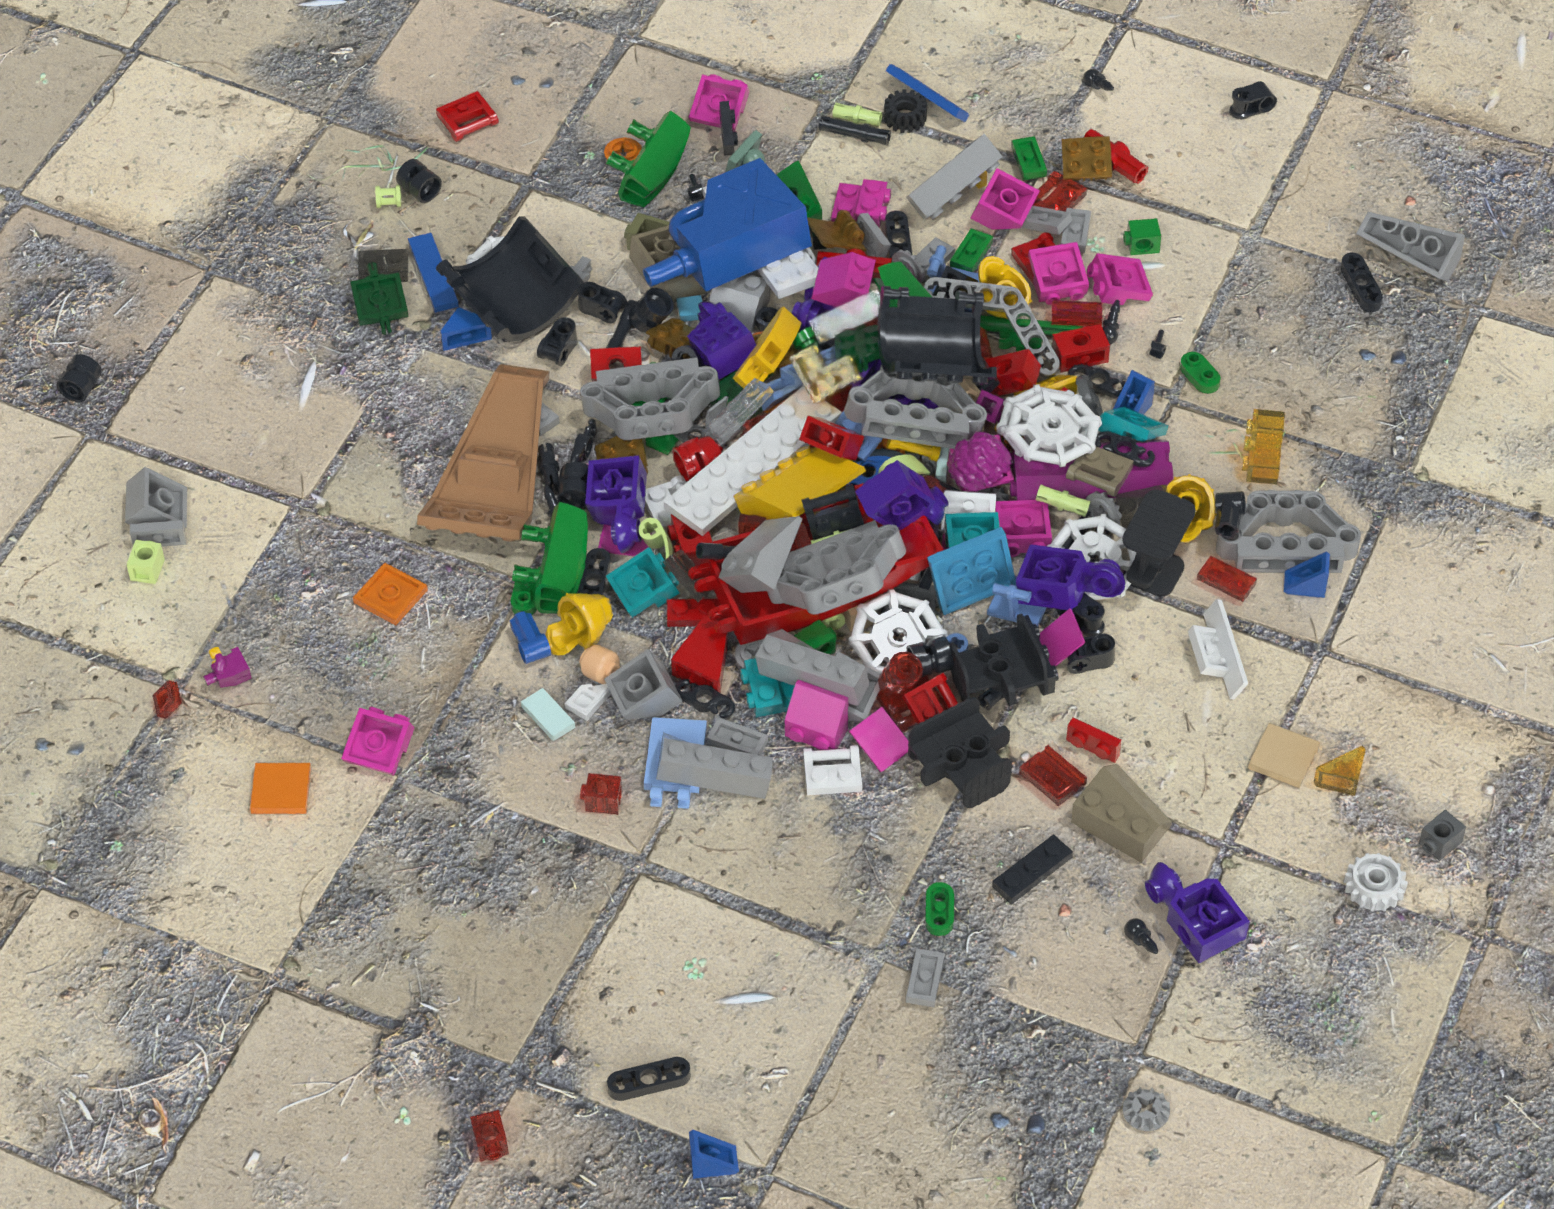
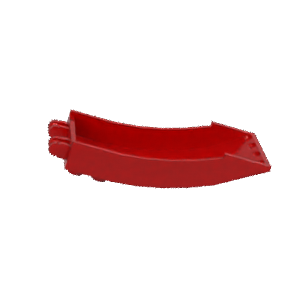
[688,483,943,645]

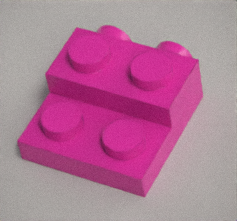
[689,74,750,131]
[831,179,891,229]
[1028,242,1089,305]
[1087,253,1153,305]
[995,500,1052,557]
[341,707,415,776]

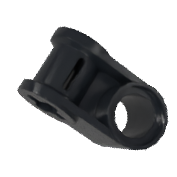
[1229,81,1277,120]
[578,282,627,323]
[537,317,578,366]
[1056,592,1105,636]
[1067,633,1115,674]

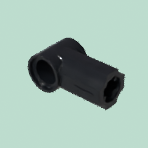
[1215,491,1246,539]

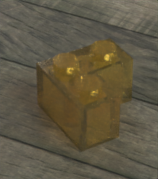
[789,345,863,404]
[1242,409,1285,485]

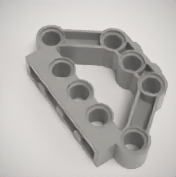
[580,358,720,440]
[844,365,987,449]
[1216,490,1361,573]
[767,520,906,614]

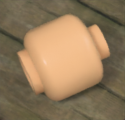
[579,645,620,684]

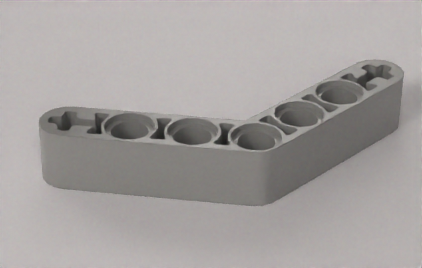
[924,277,1060,378]

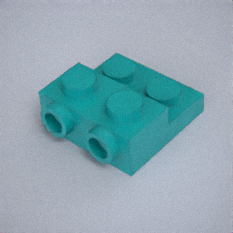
[1098,407,1169,442]
[944,512,1000,548]
[606,547,680,618]
[740,658,795,718]

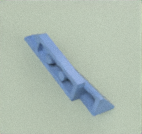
[760,346,844,411]

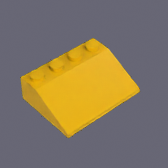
[733,446,866,524]

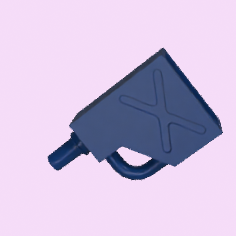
[643,158,812,291]

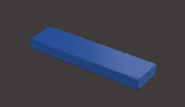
[886,64,969,122]
[408,233,459,313]

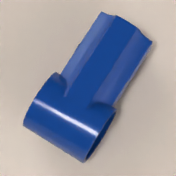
[509,611,551,664]

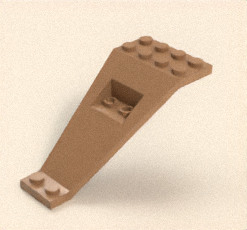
[417,364,550,542]

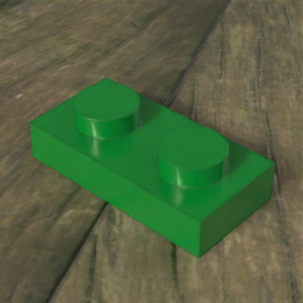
[1011,136,1047,181]
[950,228,993,272]

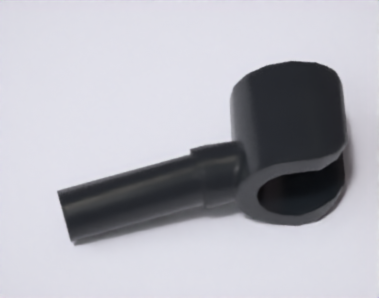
[687,174,704,202]
[808,224,827,250]
[1149,330,1167,359]

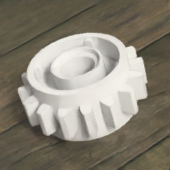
[1344,853,1408,912]

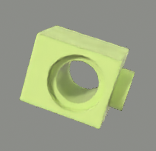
[126,540,165,584]

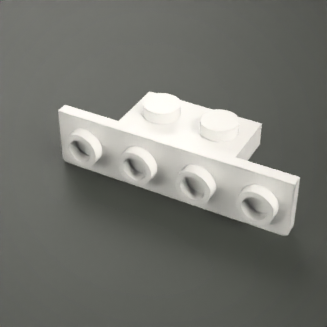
[1188,599,1248,700]

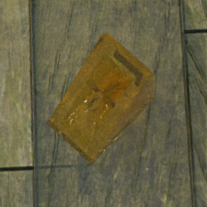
[1314,745,1366,796]

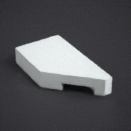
[565,684,611,721]

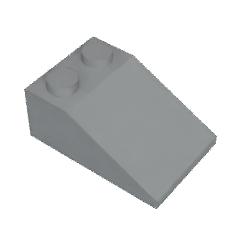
[718,516,802,593]

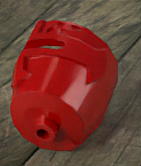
[672,436,723,482]

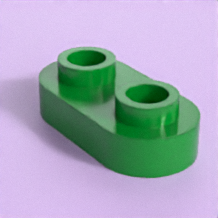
[792,327,823,351]
[1180,352,1221,394]
[511,581,537,615]
[925,882,954,936]

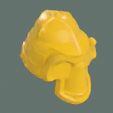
[978,256,1032,319]
[1164,474,1217,543]
[545,593,613,655]

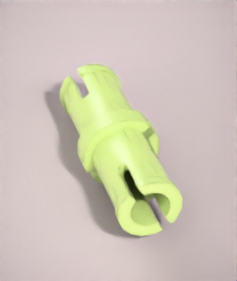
[832,102,882,127]
[1035,485,1091,517]

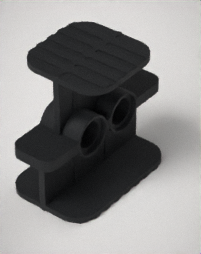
[1122,490,1196,596]
[949,613,1048,706]
[908,697,1012,808]

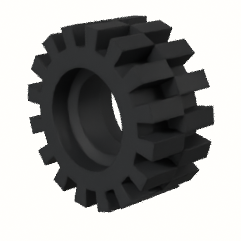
[884,89,927,133]

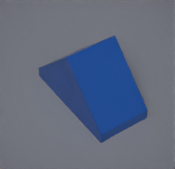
[440,307,492,351]
[1113,370,1155,415]
[1284,551,1330,598]
[689,1130,739,1179]

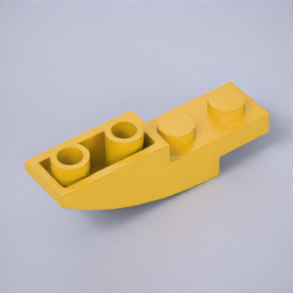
[733,306,801,395]

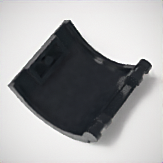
[436,216,586,342]
[878,286,997,384]

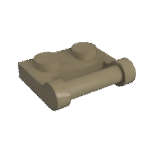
[1066,447,1134,497]

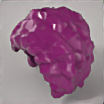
[947,431,1012,492]

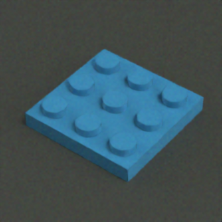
[927,527,1016,615]

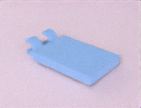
[644,717,707,809]

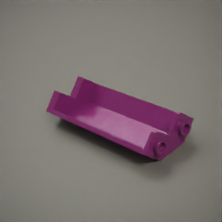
[1010,439,1173,501]

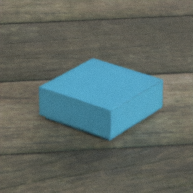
[676,295,702,322]

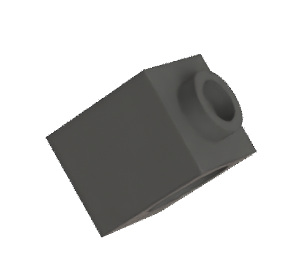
[1419,810,1466,861]

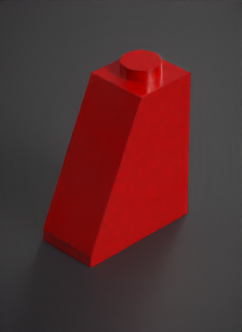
[671,615,729,693]

